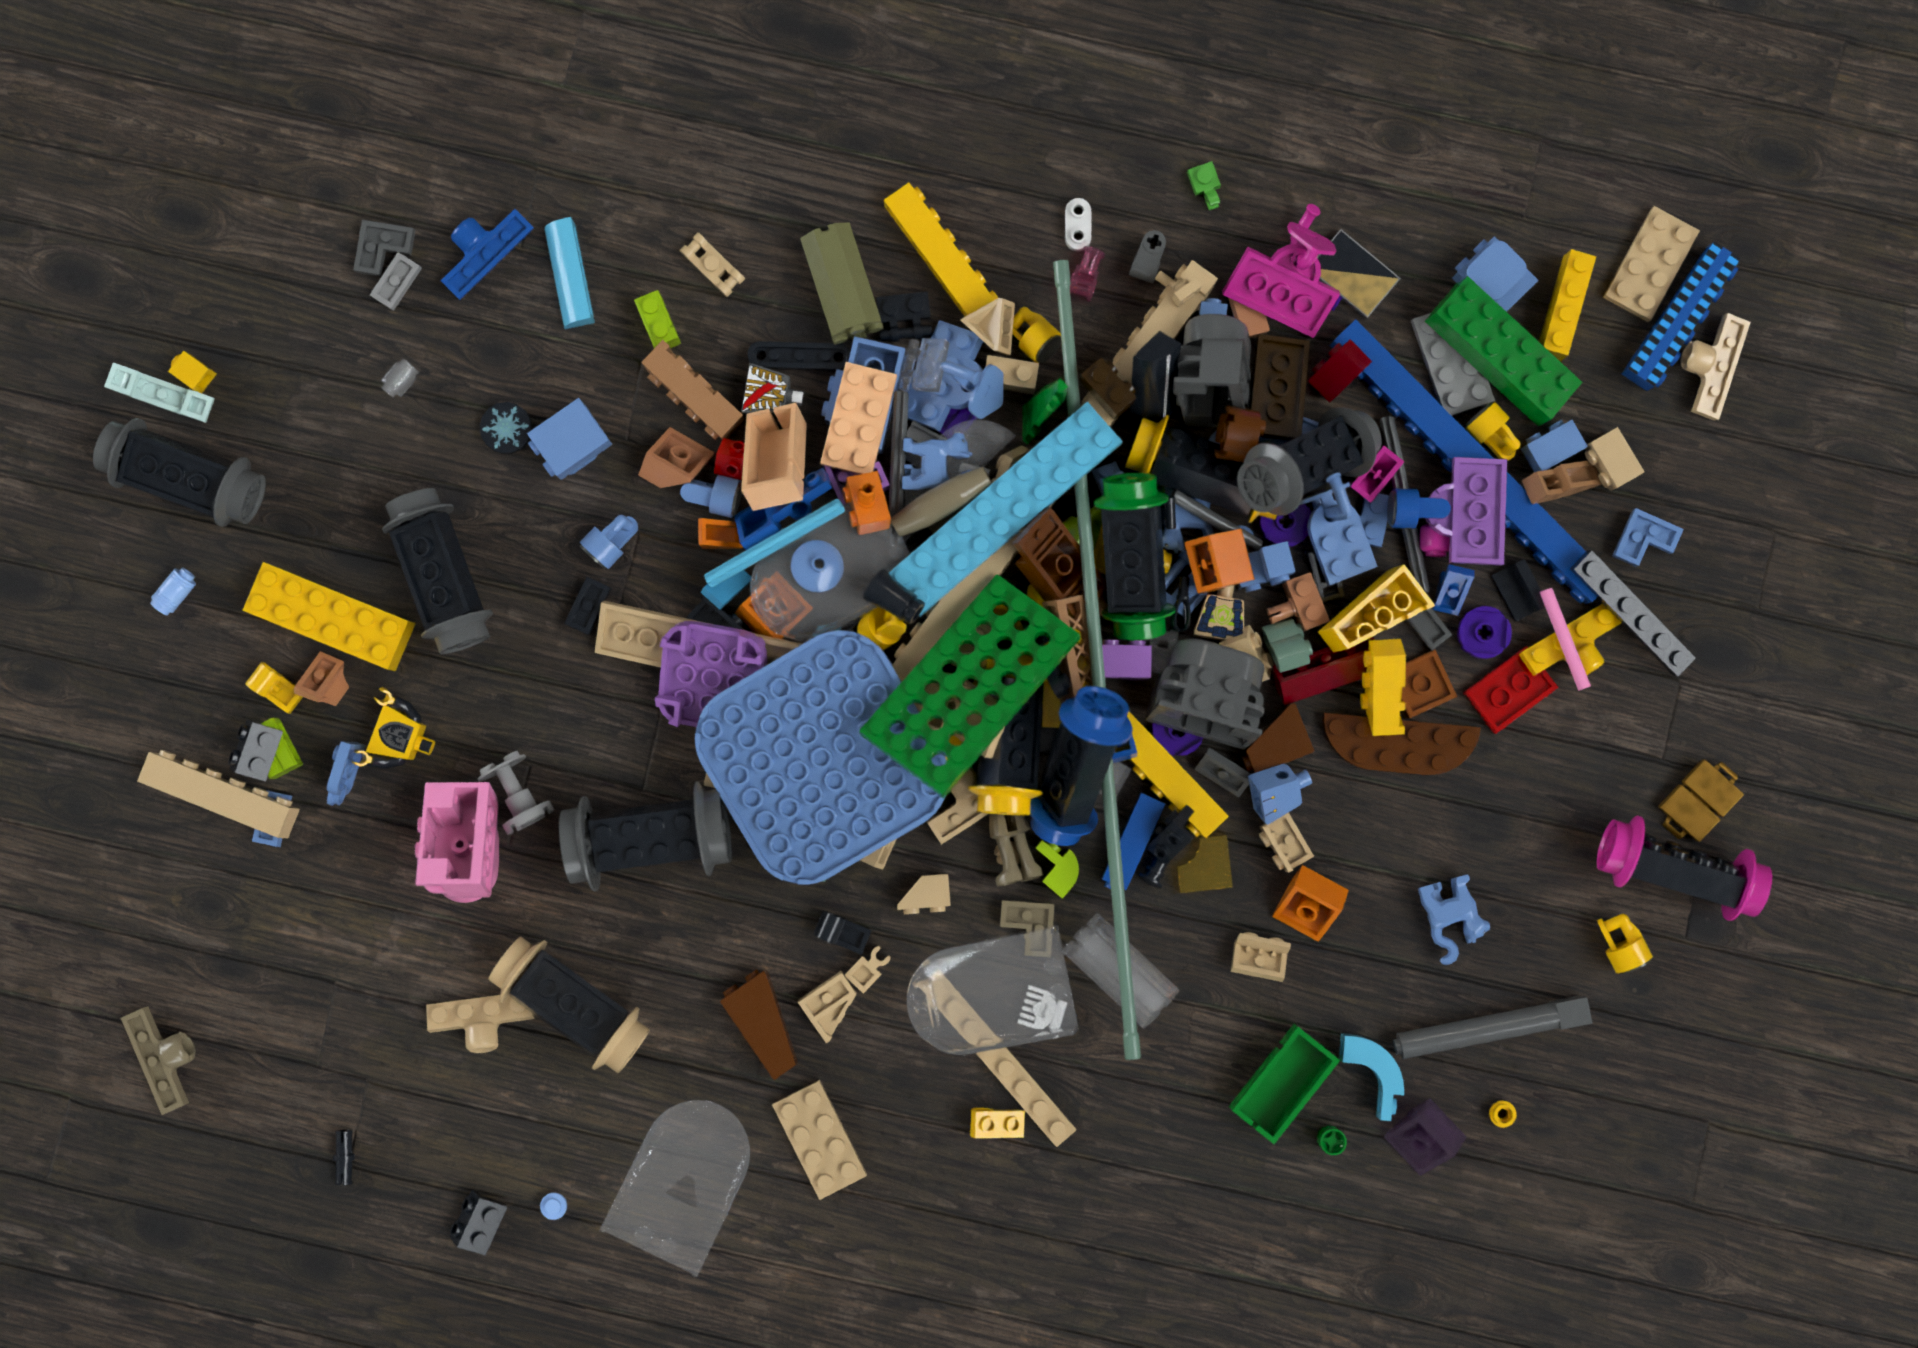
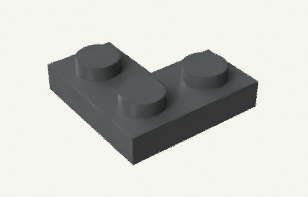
[353,220,416,277]

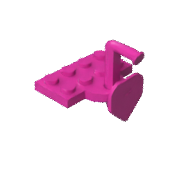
[1222,204,1340,338]

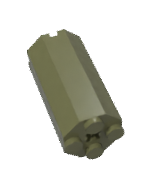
[800,223,884,344]

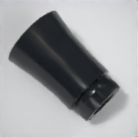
[863,569,925,624]

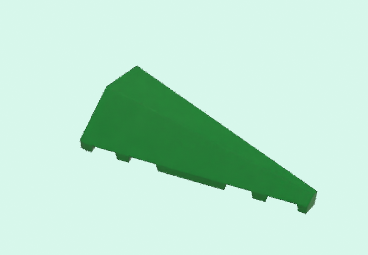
[1022,379,1068,445]

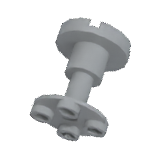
[478,751,555,835]

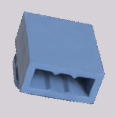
[1452,236,1539,312]
[527,398,612,480]

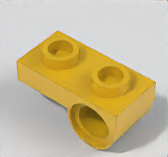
[245,662,303,714]
[970,1108,1025,1138]

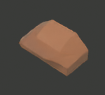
[294,651,349,706]

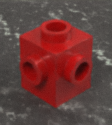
[714,438,745,480]

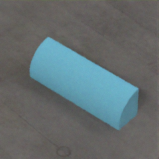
[544,217,595,329]

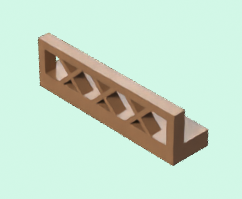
[1042,595,1092,705]

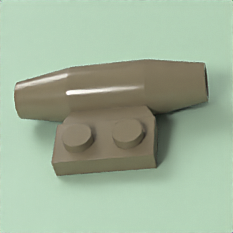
[891,467,992,537]

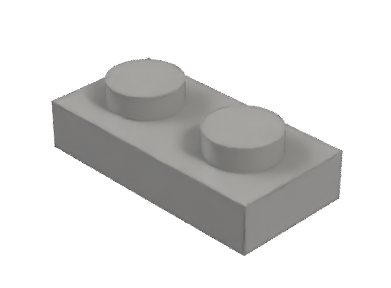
[370,252,422,311]

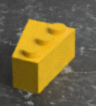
[1360,639,1406,736]

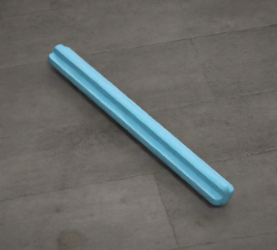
[704,499,845,587]

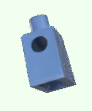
[1248,764,1312,825]

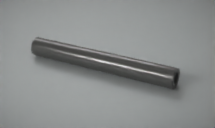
[1170,489,1263,551]

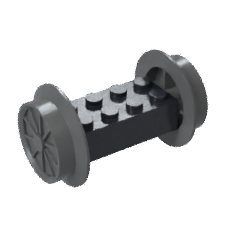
[559,781,732,892]

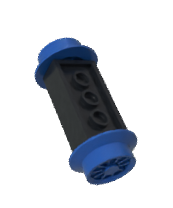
[1030,686,1133,846]

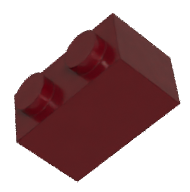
[1308,339,1372,403]

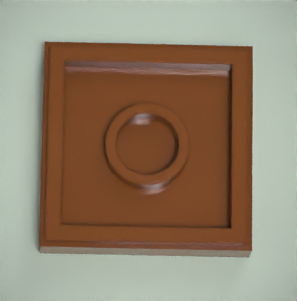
[1401,650,1457,719]

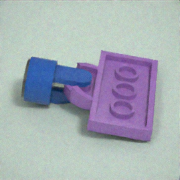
[1387,457,1507,565]

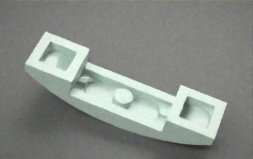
[104,362,215,423]

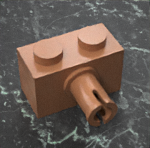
[1266,572,1330,632]

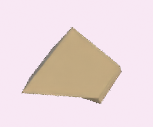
[960,298,1015,355]

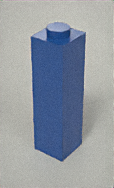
[1101,793,1165,890]

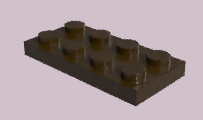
[1250,334,1310,441]

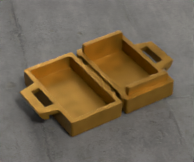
[1658,759,1744,842]

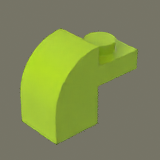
[1035,840,1079,899]

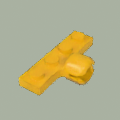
[1519,604,1622,677]

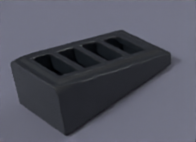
[1304,548,1345,602]

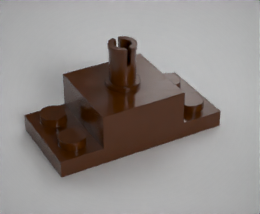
[1012,507,1107,619]

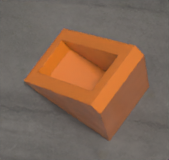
[698,518,743,549]

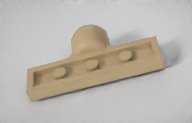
[1680,313,1751,421]
[926,767,994,845]
[426,995,535,1053]

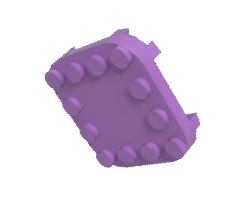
[655,621,767,727]

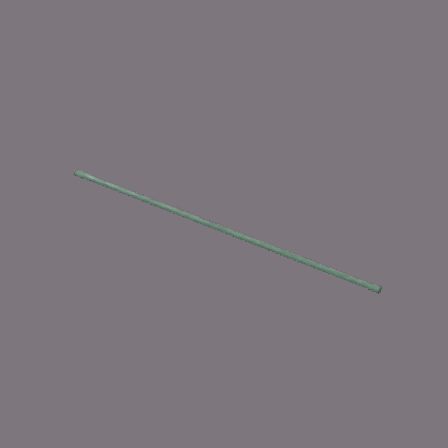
[1053,260,1141,1060]

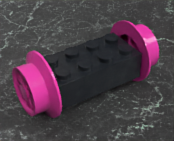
[1597,816,1772,921]

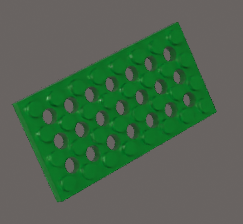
[859,574,1081,798]

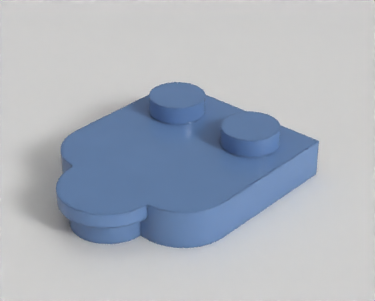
[327,741,366,806]

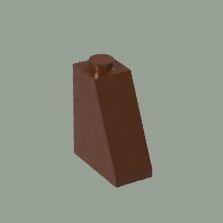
[1242,703,1315,774]

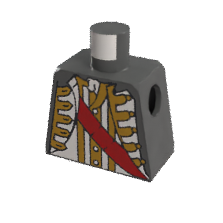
[741,363,804,417]

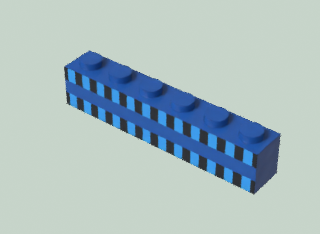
[1621,241,1741,391]

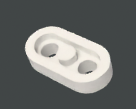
[1065,198,1091,252]

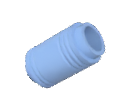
[150,568,196,615]

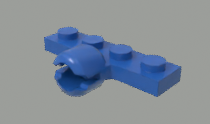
[441,209,534,300]

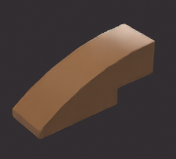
[1522,461,1602,504]

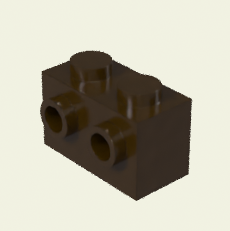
[1079,357,1136,420]

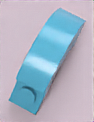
[1339,1033,1404,1121]

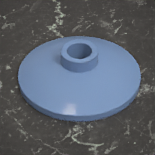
[791,540,844,593]

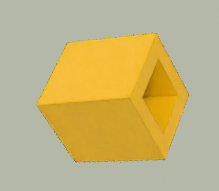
[168,351,217,394]

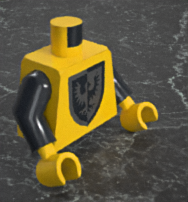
[351,687,435,769]

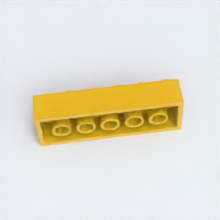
[243,562,416,672]

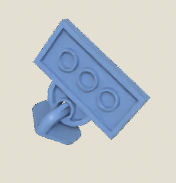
[905,320,1004,432]

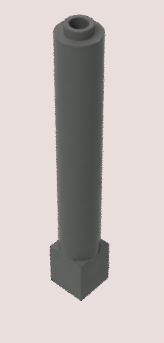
[1393,995,1593,1059]

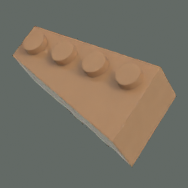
[641,340,745,440]

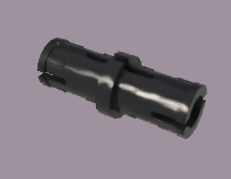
[333,1129,355,1185]

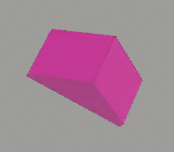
[1350,446,1404,503]

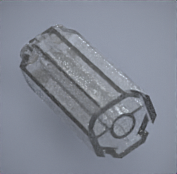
[1061,912,1179,1028]

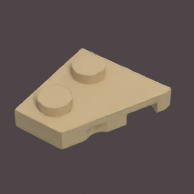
[798,971,856,1043]

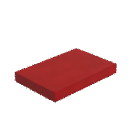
[1463,646,1559,734]

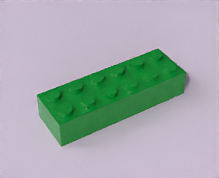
[1424,276,1582,426]

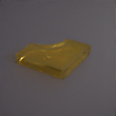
[1177,835,1233,893]

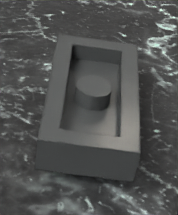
[1195,748,1251,797]

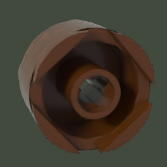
[1215,405,1266,463]

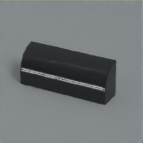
[1129,330,1181,427]

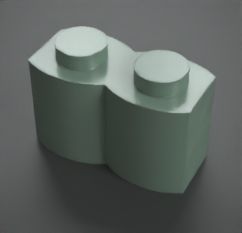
[1262,618,1313,673]

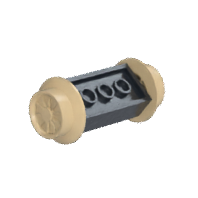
[488,937,650,1074]

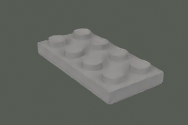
[1411,313,1495,416]

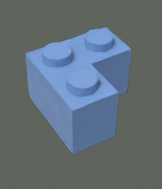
[1237,541,1296,593]

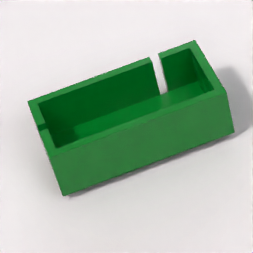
[1229,1024,1340,1144]

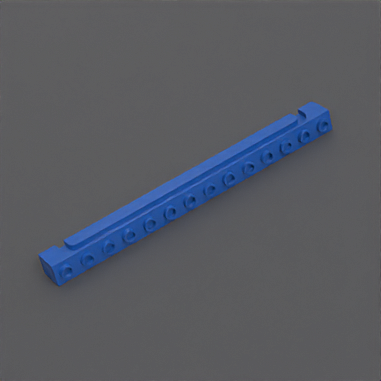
[1330,319,1597,604]

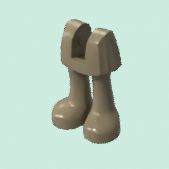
[989,814,1044,887]

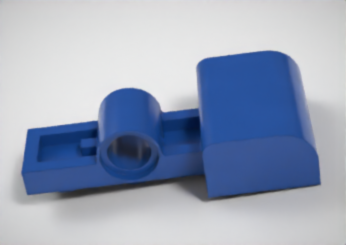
[734,467,832,550]

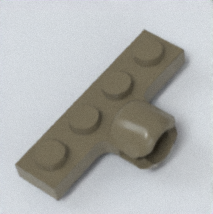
[121,1006,196,1115]

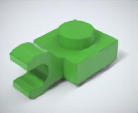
[1187,161,1221,211]

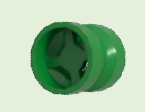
[1316,1125,1347,1155]

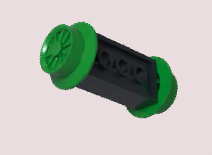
[1094,473,1175,640]

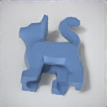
[902,432,972,490]
[1158,486,1214,554]
[1418,874,1490,965]

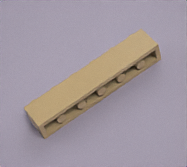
[137,750,300,838]

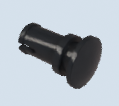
[1138,857,1169,889]

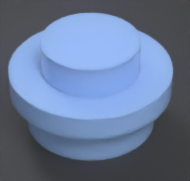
[540,1192,567,1220]

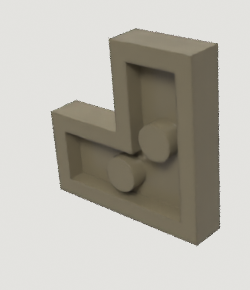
[1000,900,1055,957]

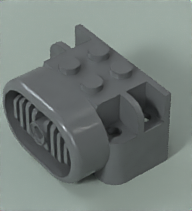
[1173,314,1252,427]
[1145,639,1265,750]

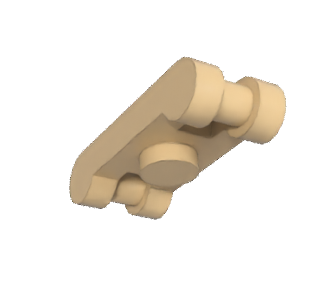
[680,232,745,297]

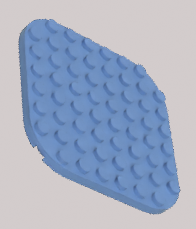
[695,630,947,885]

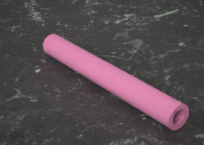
[1539,588,1591,691]

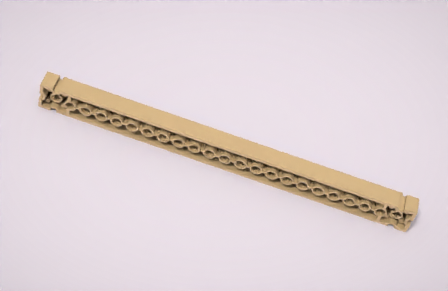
[892,260,1218,681]

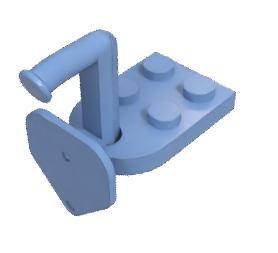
[1299,472,1378,585]

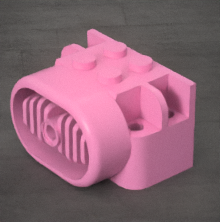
[415,782,499,903]

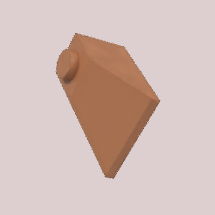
[638,427,715,488]

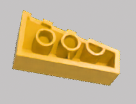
[1318,564,1435,653]

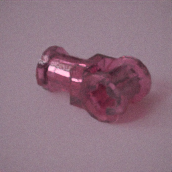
[1070,246,1105,302]

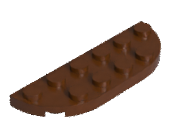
[1323,713,1481,775]

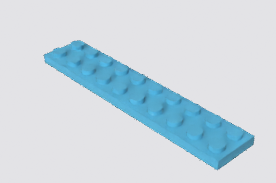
[889,401,1123,617]

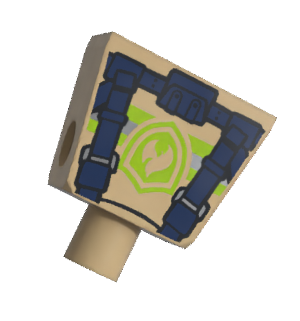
[1192,586,1244,641]

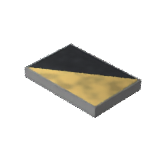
[1318,229,1401,319]

